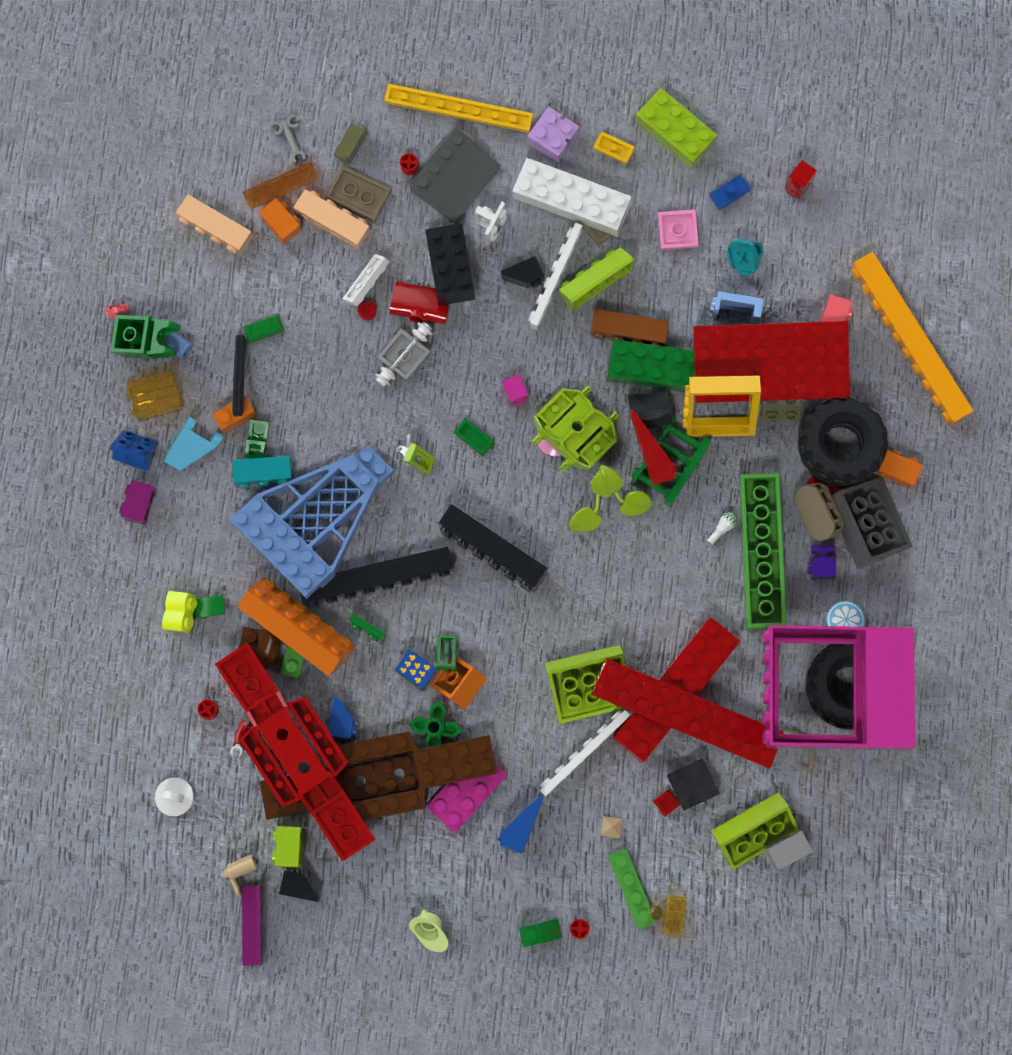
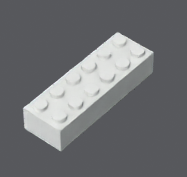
[512,158,632,237]

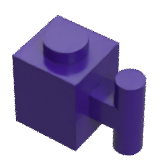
[807,545,836,579]

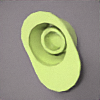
[409,909,449,952]

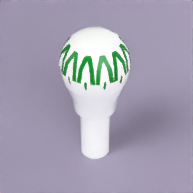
[707,512,737,545]

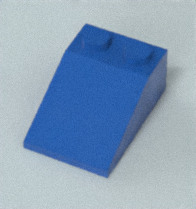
[498,796,543,854]

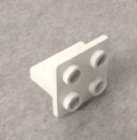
[475,202,507,246]

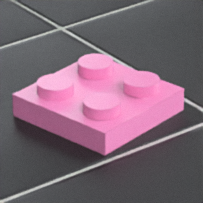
[658,210,699,250]

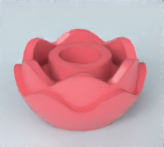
[106,303,129,319]

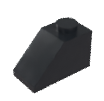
[501,256,544,288]
[279,868,320,902]

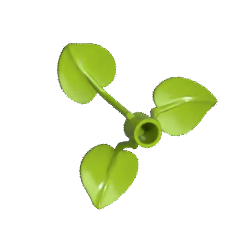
[569,465,653,532]

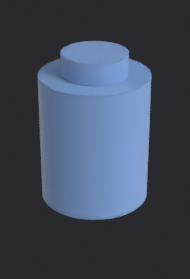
[165,332,193,360]

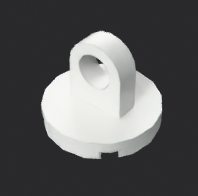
[155,778,194,817]

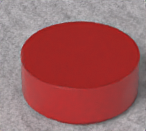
[358,301,377,321]

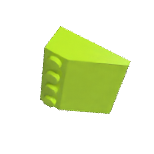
[545,645,626,724]

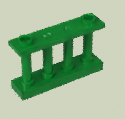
[631,417,712,507]

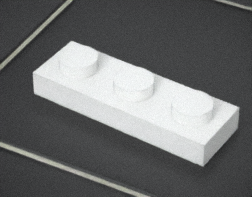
[342,254,389,307]

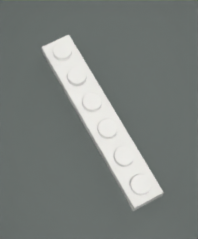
[528,223,583,330]
[540,710,630,797]

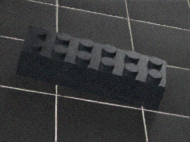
[438,504,548,593]

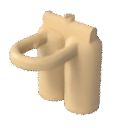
[221,854,257,897]

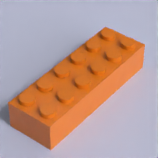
[237,577,356,676]

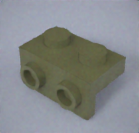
[762,400,801,421]

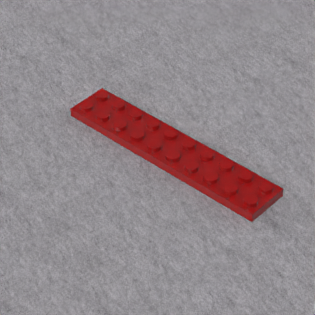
[591,658,784,769]

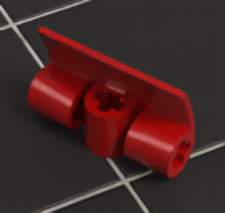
[389,281,449,325]

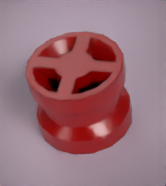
[400,153,419,175]
[197,699,219,720]
[570,919,590,939]

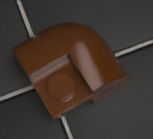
[238,627,283,669]

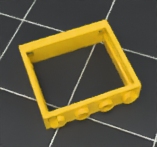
[682,376,761,437]

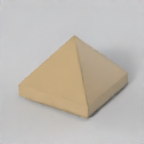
[601,816,623,838]

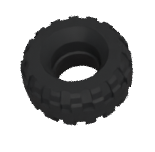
[798,398,888,487]
[805,644,853,730]

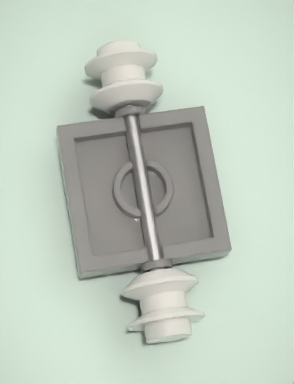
[375,322,433,387]

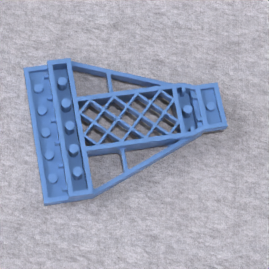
[229,445,395,599]

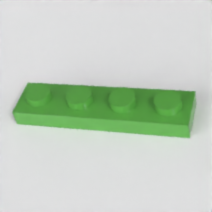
[608,849,656,930]

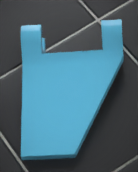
[164,417,223,471]

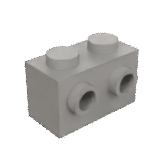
[764,830,813,871]

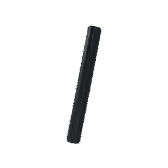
[232,334,246,417]

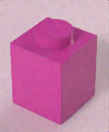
[502,374,528,406]

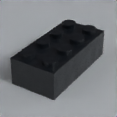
[425,223,476,306]

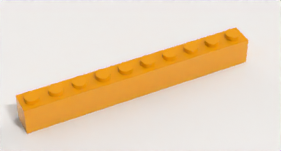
[851,252,973,426]

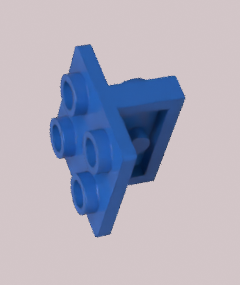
[110,431,158,471]

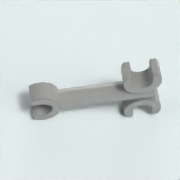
[271,114,306,165]

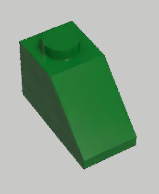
[519,919,562,948]

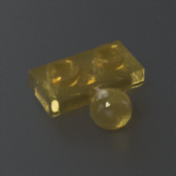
[647,895,687,937]

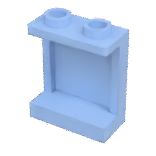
[710,291,764,324]

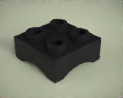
[627,388,673,429]
[667,758,720,811]

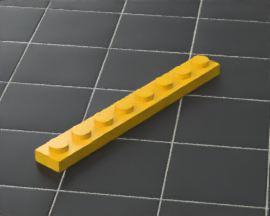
[384,83,533,133]

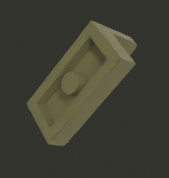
[333,123,368,165]

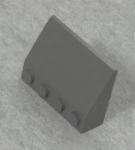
[410,128,501,224]
[832,477,913,569]

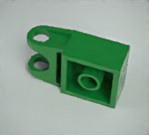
[110,315,181,359]

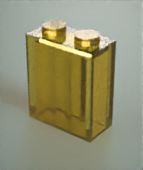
[126,370,183,421]

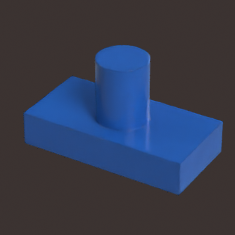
[709,174,751,211]

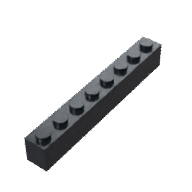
[300,546,454,608]

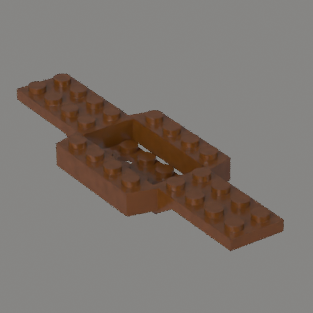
[259,731,497,821]

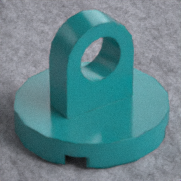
[727,238,763,276]

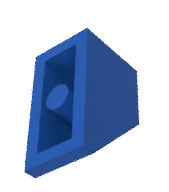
[328,697,358,740]

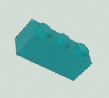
[232,455,293,489]

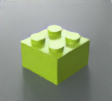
[272,826,304,868]

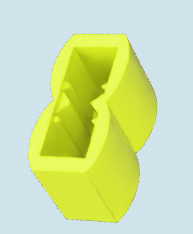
[162,591,197,633]

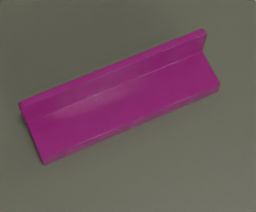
[242,885,263,966]

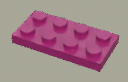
[426,765,508,833]

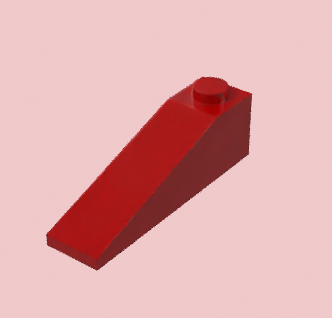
[628,409,677,485]

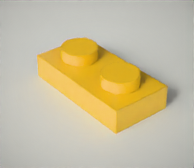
[593,131,635,165]

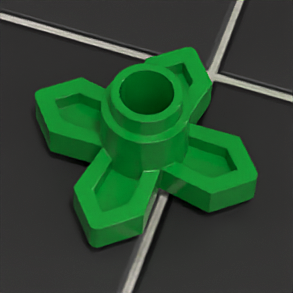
[409,701,462,748]

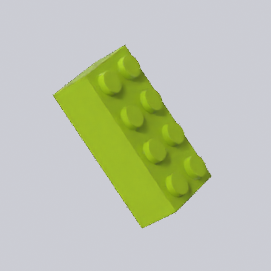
[635,88,717,169]

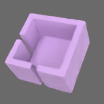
[527,106,579,163]

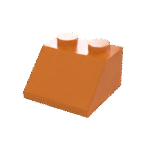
[430,656,487,710]

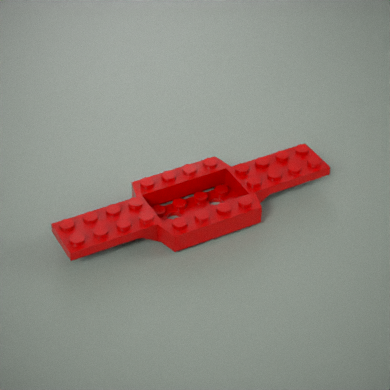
[215,642,376,862]

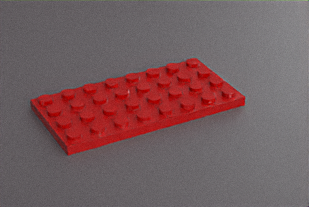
[693,321,850,403]

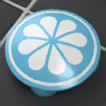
[826,601,865,627]

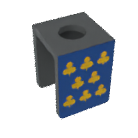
[395,649,437,691]

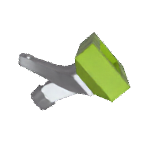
[396,433,436,475]

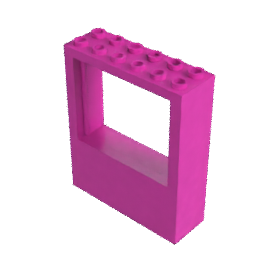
[762,625,915,751]

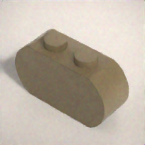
[795,483,844,541]

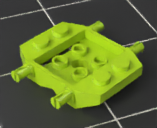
[530,385,620,473]

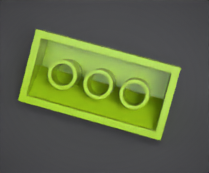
[559,247,634,312]
[711,792,799,870]

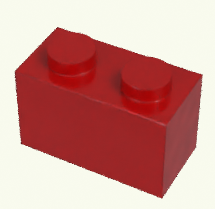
[784,160,817,199]

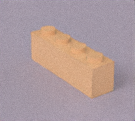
[293,189,370,250]
[176,194,253,255]

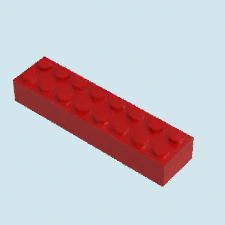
[613,617,741,763]

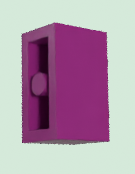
[119,480,157,525]

